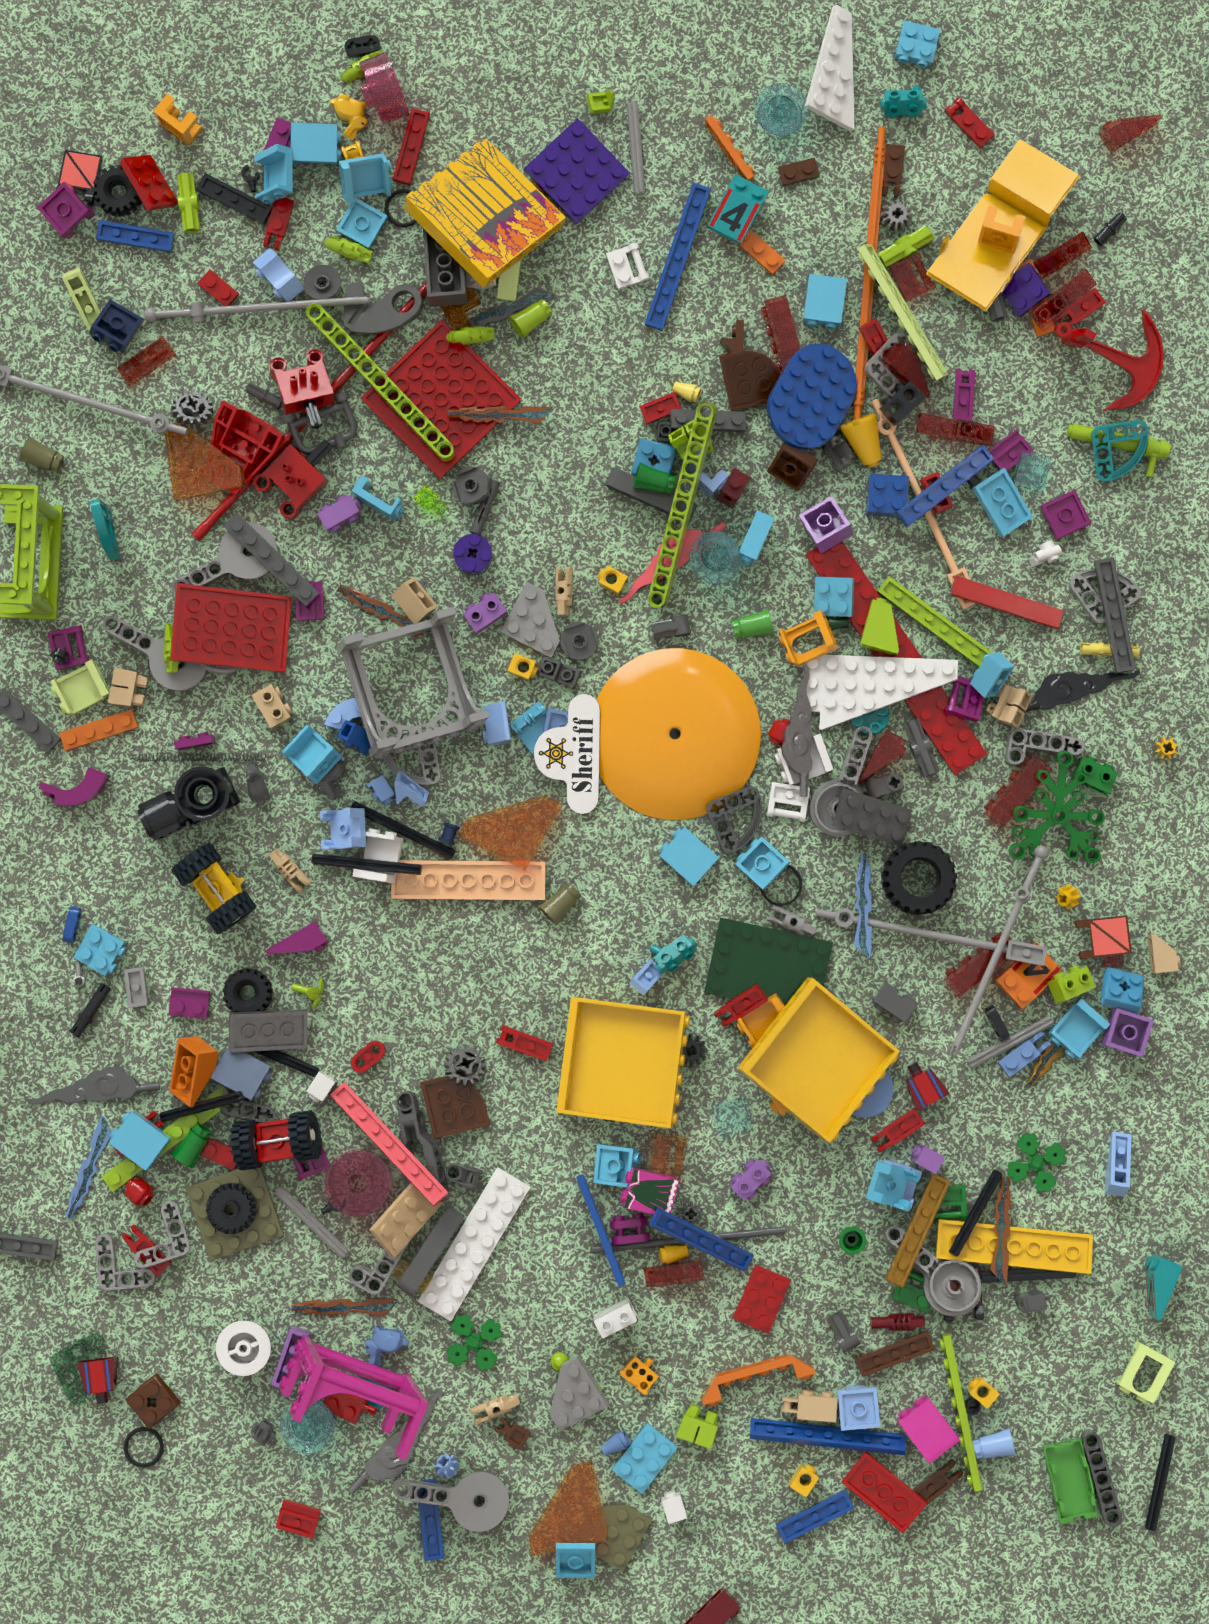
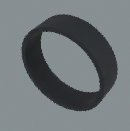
[760,865,802,906]

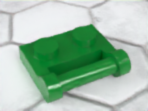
[933,1185,967,1222]
[892,1270,931,1314]

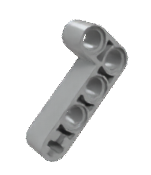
[1005,728,1085,766]
[349,1241,410,1295]

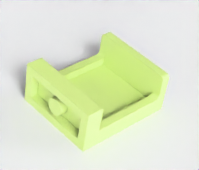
[51,659,110,716]

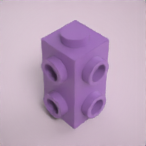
[317,495,362,533]
[730,1158,772,1201]

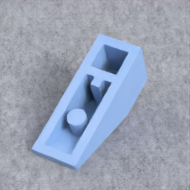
[1105,1132,1131,1197]

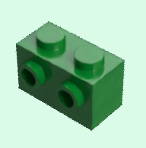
[1071,755,1118,795]

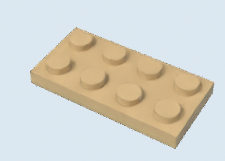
[369,1183,445,1258]

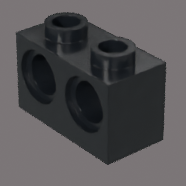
[879,381,926,426]

